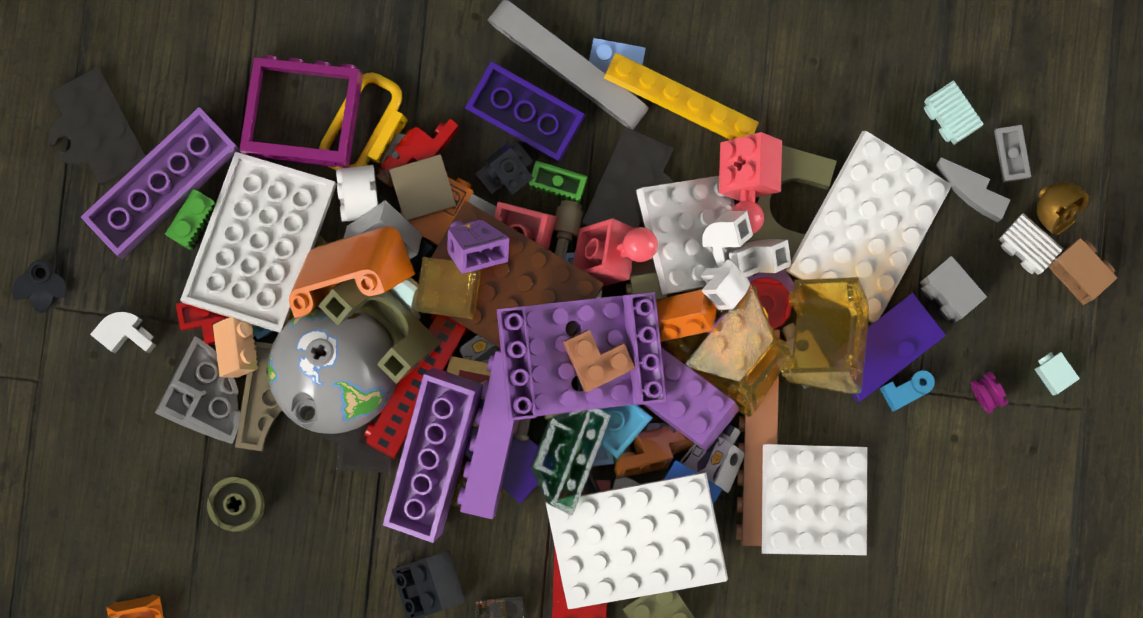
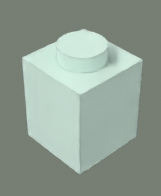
[1034,352,1080,395]

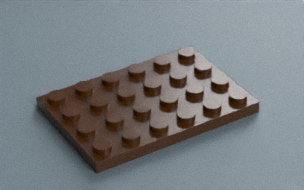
[417,200,605,348]

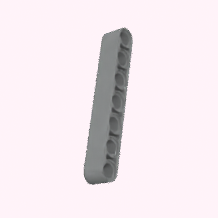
[488,0,649,130]

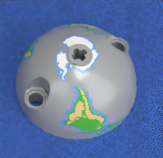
[267,305,396,434]

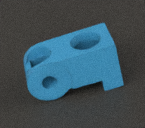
[880,371,935,412]

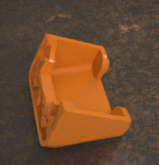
[289,226,415,318]

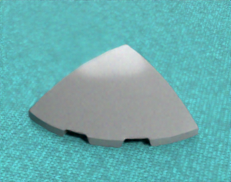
[155,337,240,444]

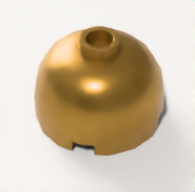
[1037,181,1090,235]

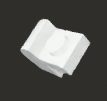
[702,211,753,268]
[729,239,792,277]
[701,260,750,310]
[90,312,156,353]

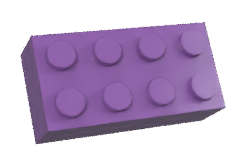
[643,348,739,452]

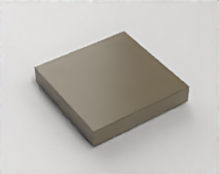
[389,154,456,221]

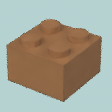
[1048,238,1117,305]

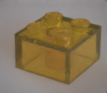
[415,257,481,319]

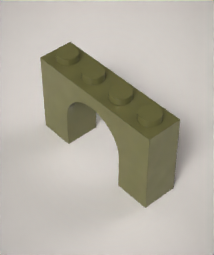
[746,145,837,260]
[319,279,441,384]

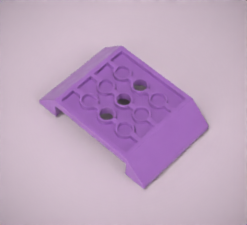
[497,292,667,421]

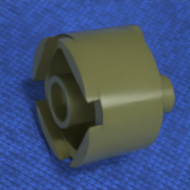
[207,477,265,532]

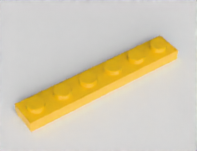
[604,53,759,140]

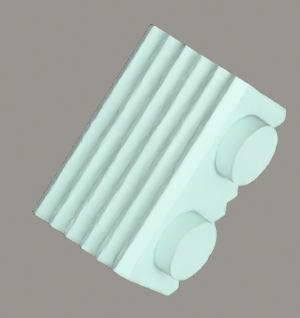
[924,81,983,145]

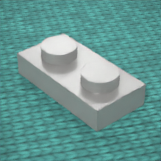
[994,125,1031,183]

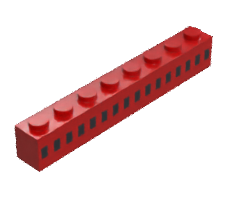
[364,309,468,460]

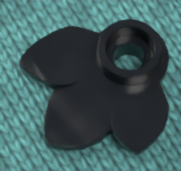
[13,260,66,314]

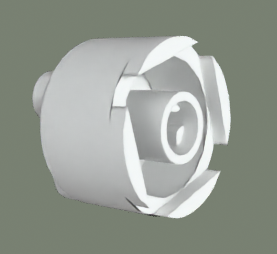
[336,165,379,222]

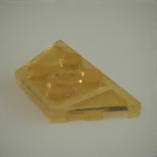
[685,285,777,381]

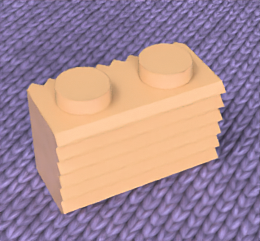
[213,317,259,378]

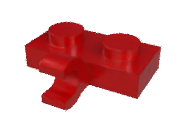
[176,303,229,346]

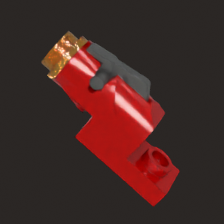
[375,119,459,190]

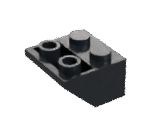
[392,551,466,618]

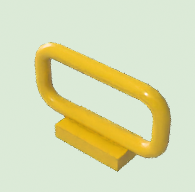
[319,72,408,170]

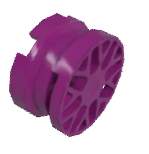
[970,371,1008,414]

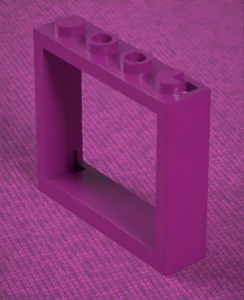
[239,55,363,168]

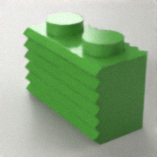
[529,161,587,204]
[165,189,216,250]

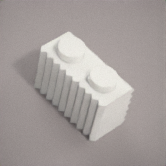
[999,213,1063,275]

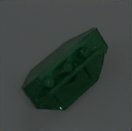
[530,409,611,515]

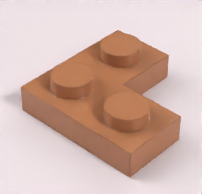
[563,330,635,392]

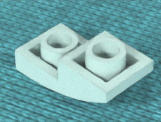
[391,278,423,320]

